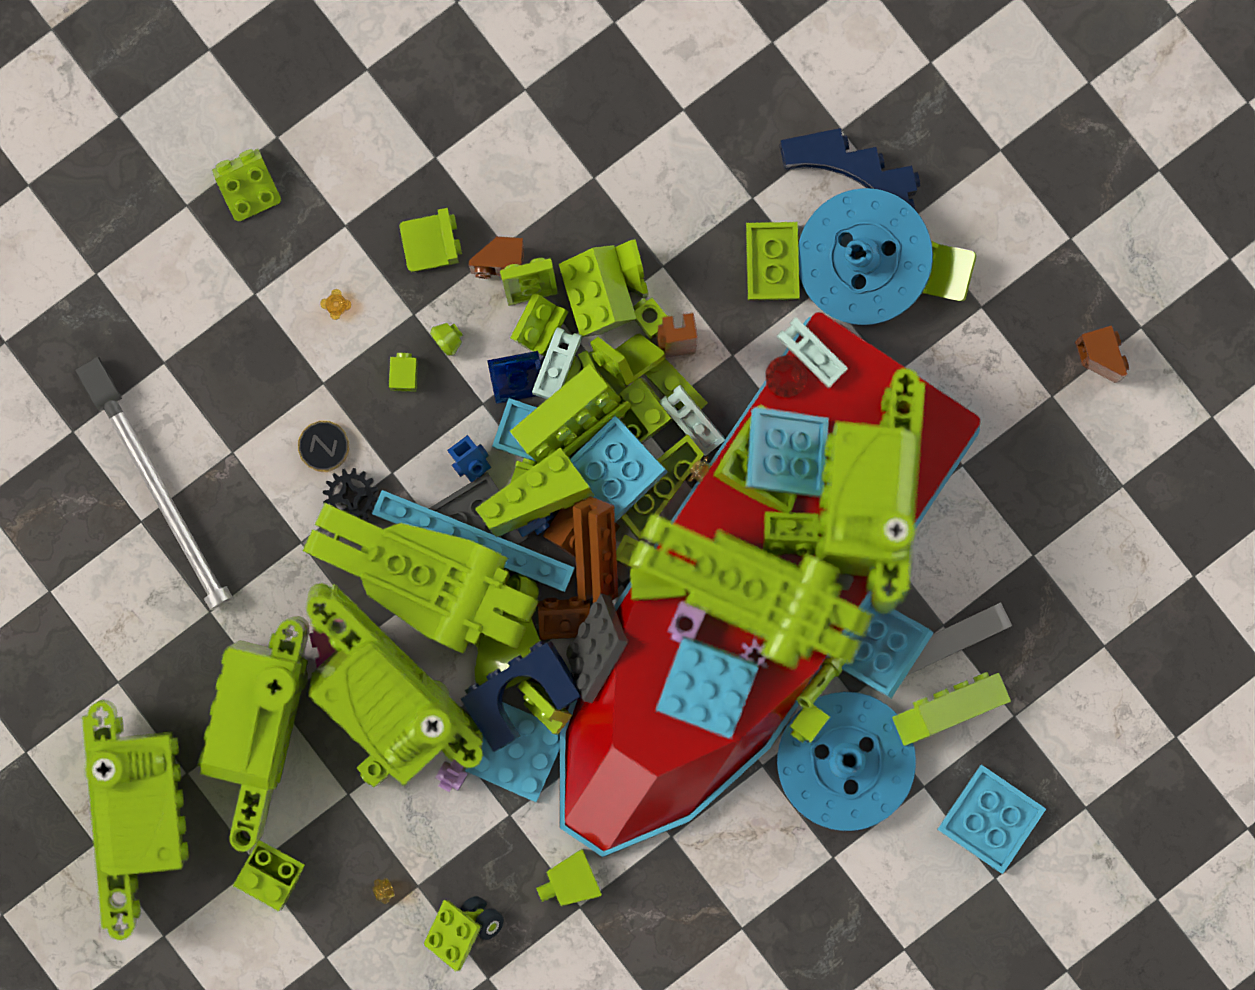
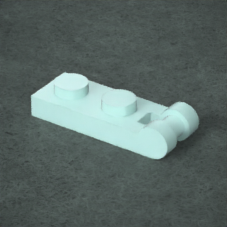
[777,318,848,388]
[532,327,582,399]
[659,385,725,456]

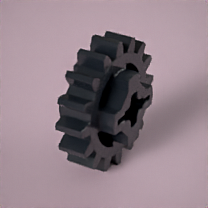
[322,468,379,519]

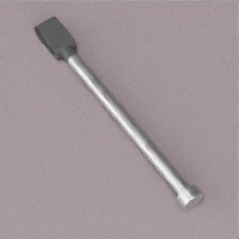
[75,357,233,610]

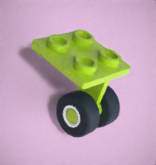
[424,896,504,971]

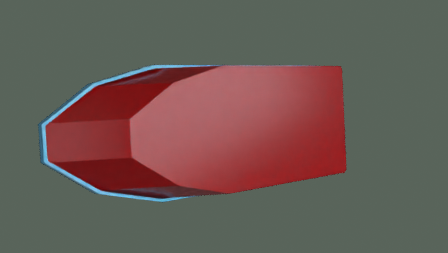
[560,312,981,857]

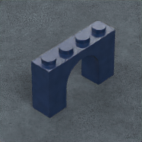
[461,641,581,752]

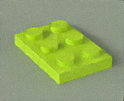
[746,222,800,301]
[500,258,558,306]

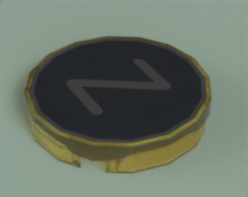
[298,421,350,472]

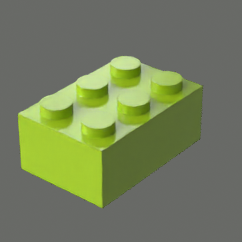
[559,245,636,337]

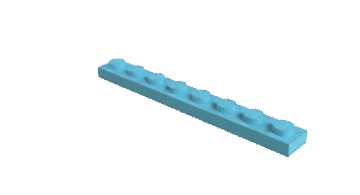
[372,490,575,592]

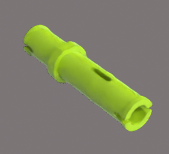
[797,656,846,709]

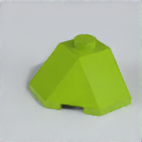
[615,239,648,298]

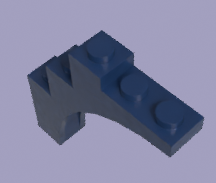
[779,128,920,209]

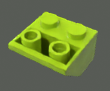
[233,840,305,911]

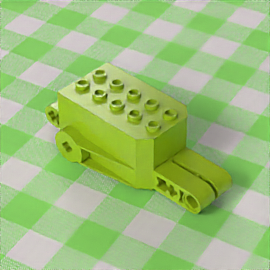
[302,503,539,654]
[198,616,310,851]

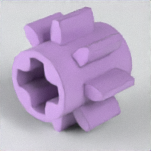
[738,639,770,672]
[435,759,468,792]

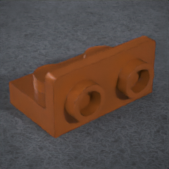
[538,596,590,640]

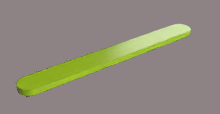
[563,401,631,457]

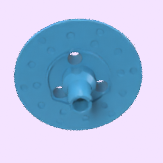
[798,188,933,325]
[777,692,916,831]

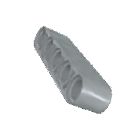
[906,603,1012,676]

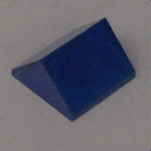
[487,351,541,404]

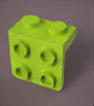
[212,149,281,221]
[399,208,462,272]
[922,241,977,302]
[590,334,666,386]

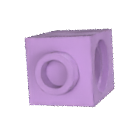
[668,602,706,643]

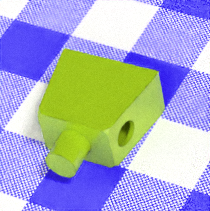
[536,849,602,906]

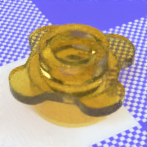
[320,289,351,320]
[689,456,711,483]
[372,878,395,904]

